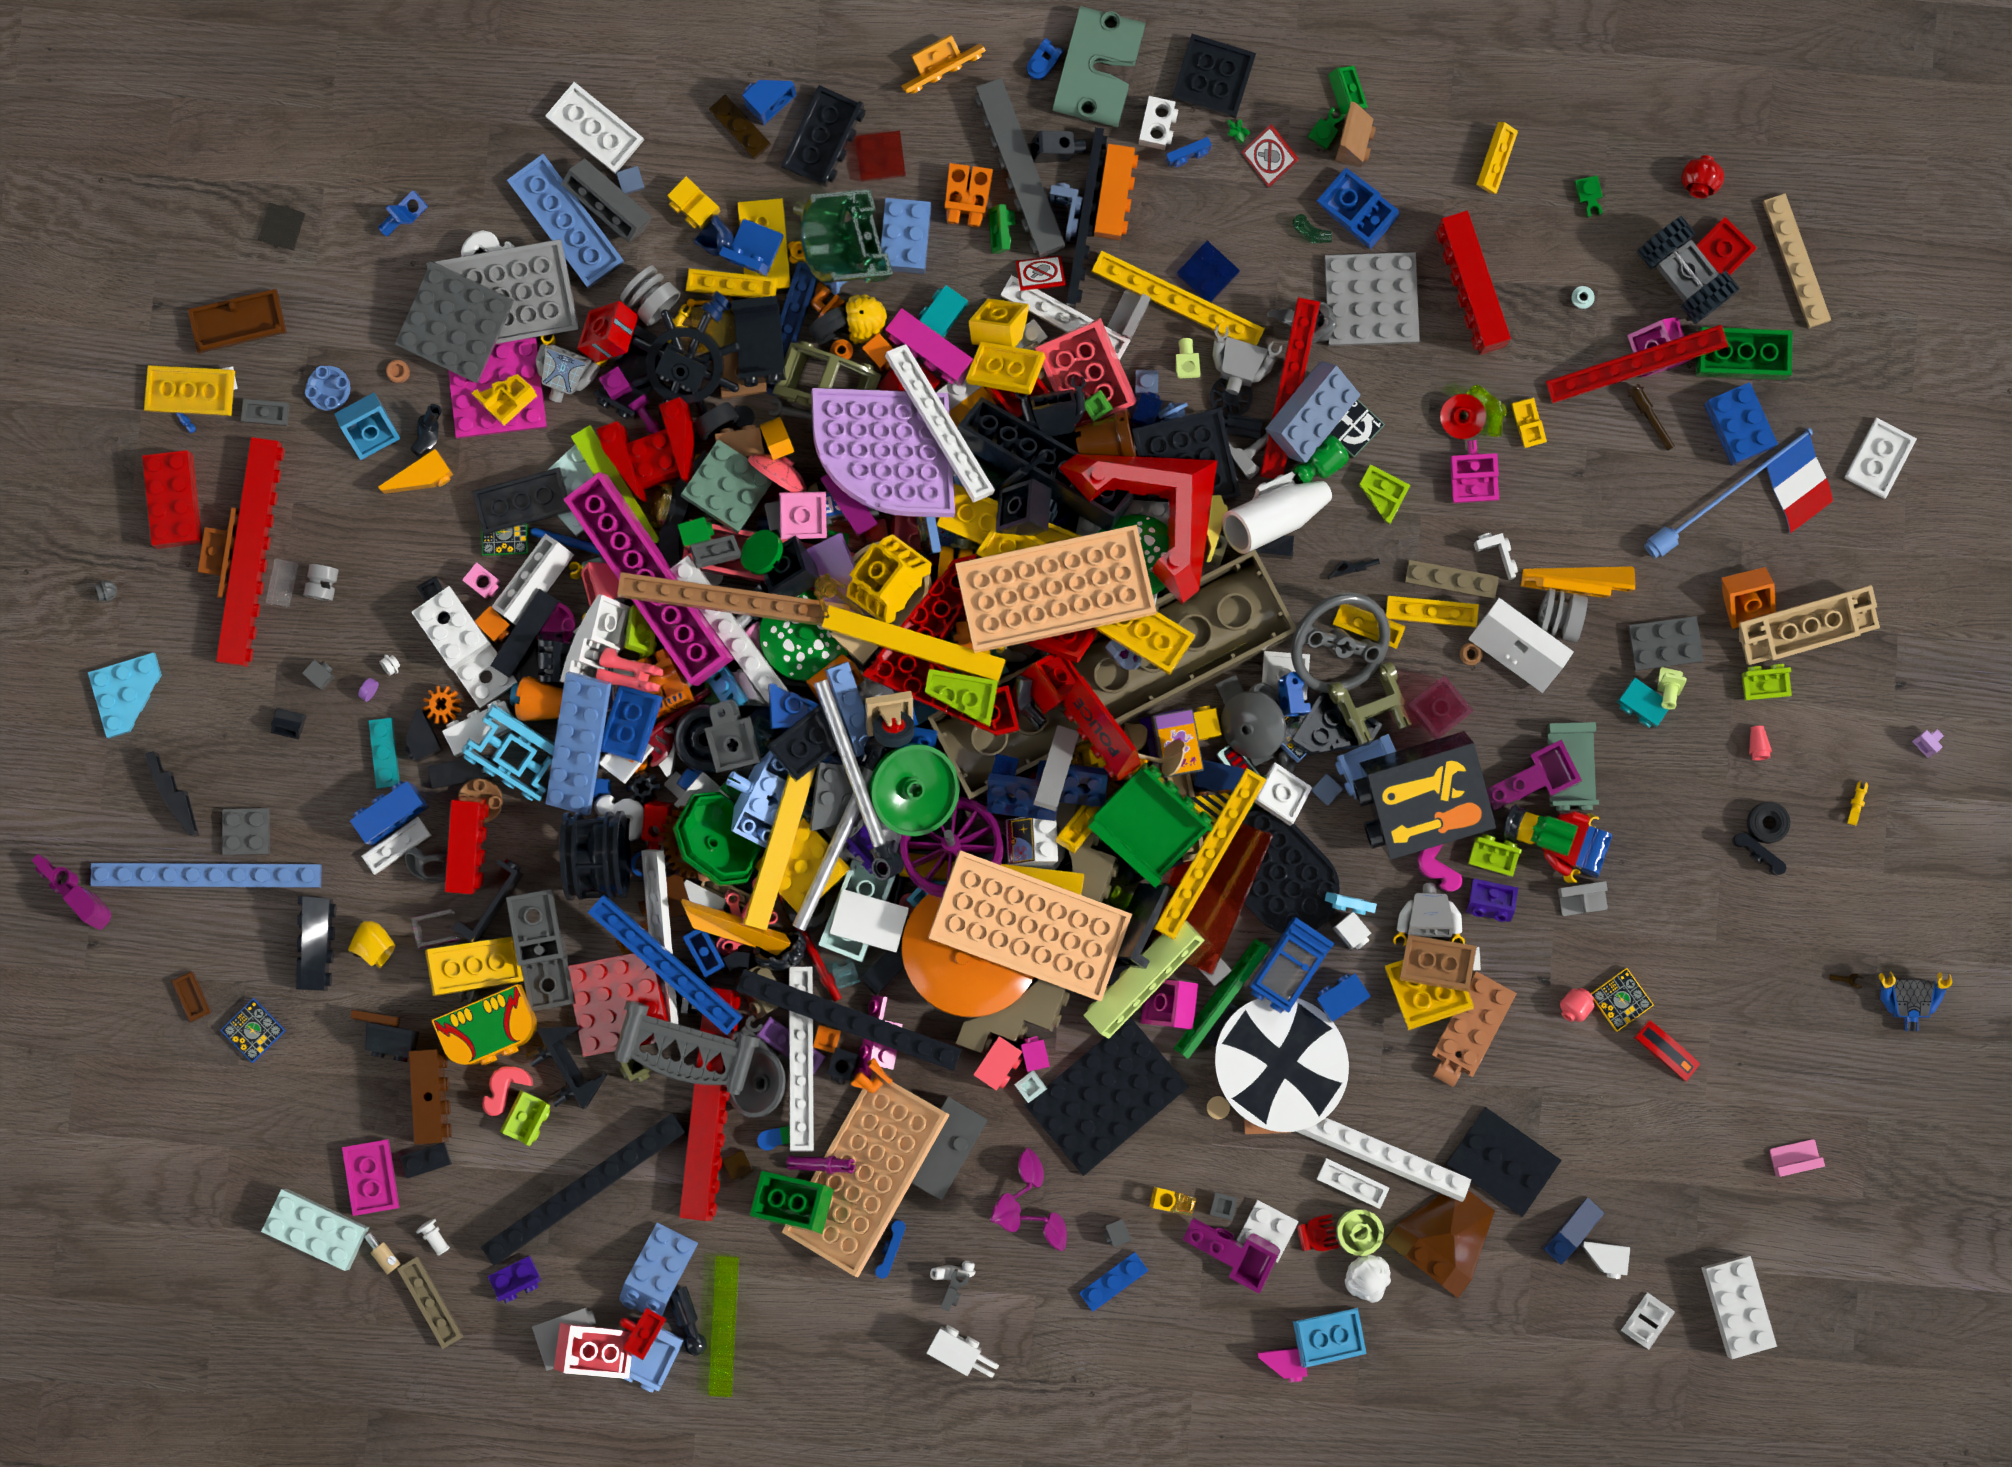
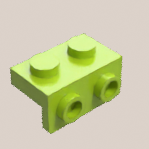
[1742,664,1792,701]
[1468,834,1522,877]
[500,1090,550,1147]

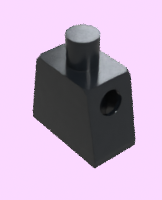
[1031,131,1086,163]

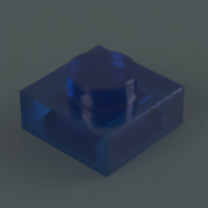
[992,754,1019,776]

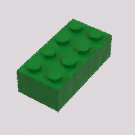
[1696,327,1793,380]

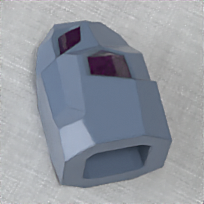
[1105,640,1141,670]

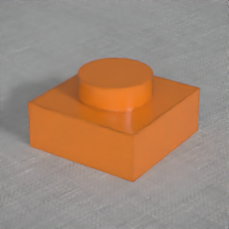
[813,1025,842,1053]

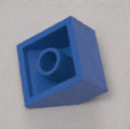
[742,80,797,125]

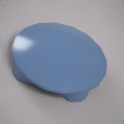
[305,366,351,411]

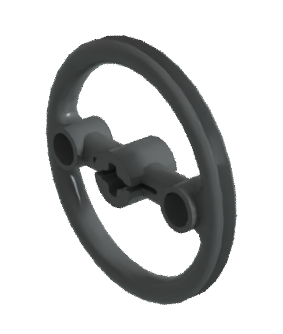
[1291,593,1390,693]

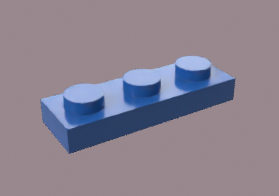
[1079,1252,1149,1312]

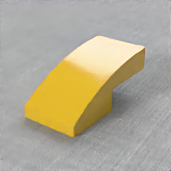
[1511,397,1547,448]

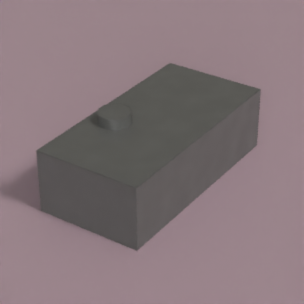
[912,1096,988,1200]

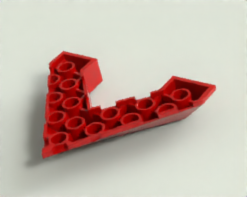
[1059,454,1217,604]
[862,554,1020,736]

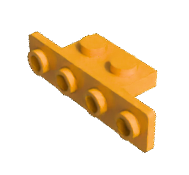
[901,34,986,94]

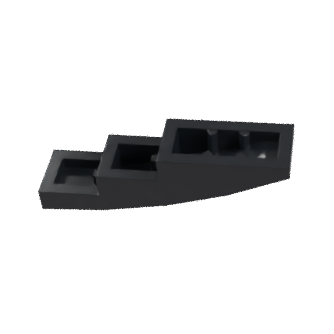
[145,751,199,837]

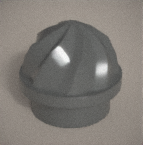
[94,580,118,602]

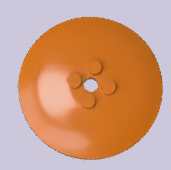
[902,884,1034,1017]

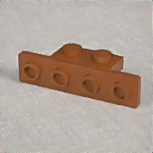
[198,507,239,599]

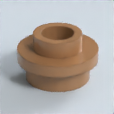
[1459,642,1483,665]

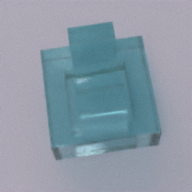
[832,958,860,989]

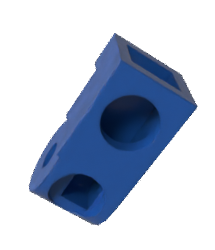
[1278,671,1311,717]

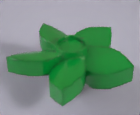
[1227,119,1250,144]

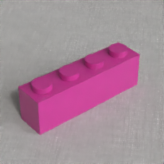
[885,308,973,386]

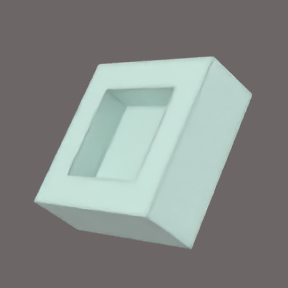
[1014,1071,1047,1103]

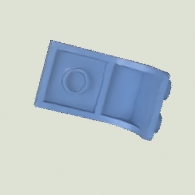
[619,1223,698,1316]

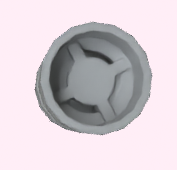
[303,564,339,601]

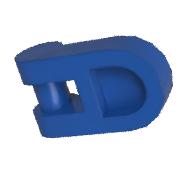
[1027,38,1064,80]

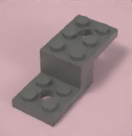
[506,889,575,1011]

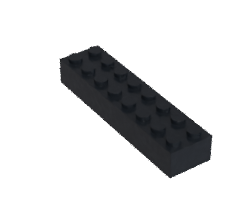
[957,396,1135,531]

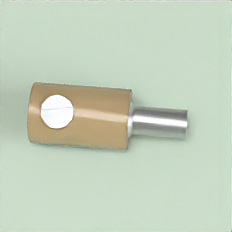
[364,1232,401,1275]

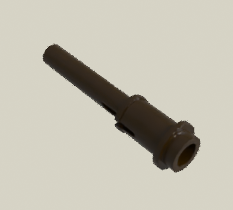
[1628,384,1675,451]

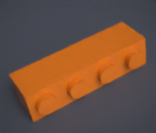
[1094,144,1139,241]

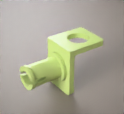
[1176,338,1200,378]
[1657,667,1686,709]

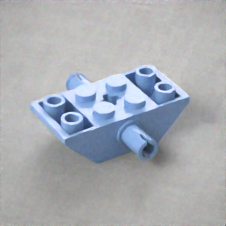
[726,751,811,848]

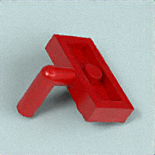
[619,1308,666,1361]

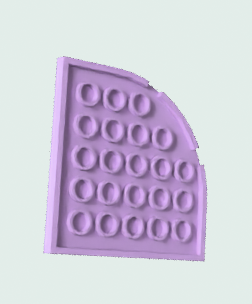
[811,388,955,518]

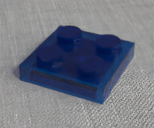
[1176,240,1240,303]

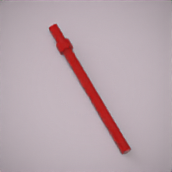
[777,892,842,1002]

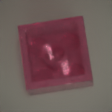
[1407,675,1473,740]

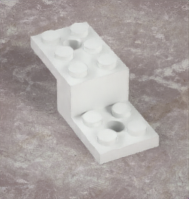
[412,586,517,709]

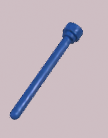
[531,528,601,555]

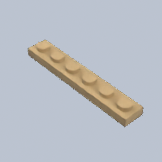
[1763,193,1831,329]

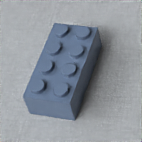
[1265,361,1360,463]

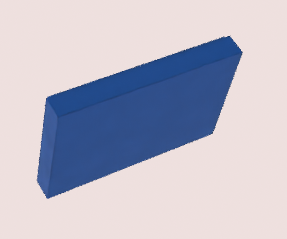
[601,686,663,763]

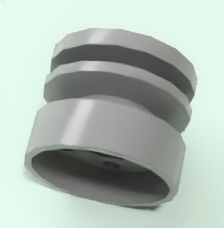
[620,265,681,327]
[1538,588,1588,643]

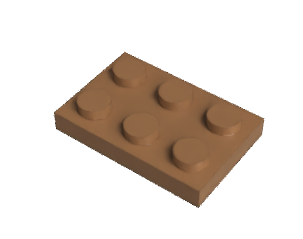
[1400,935,1477,992]

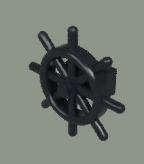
[630,309,740,417]

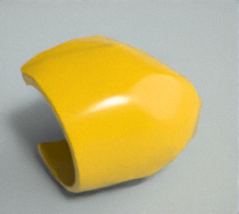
[348,921,396,968]

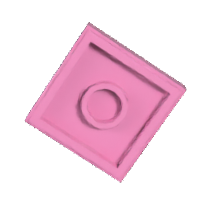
[779,491,827,539]

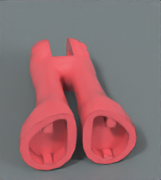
[596,647,663,692]

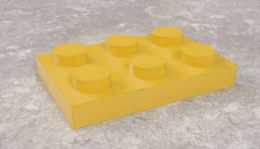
[966,342,1046,395]

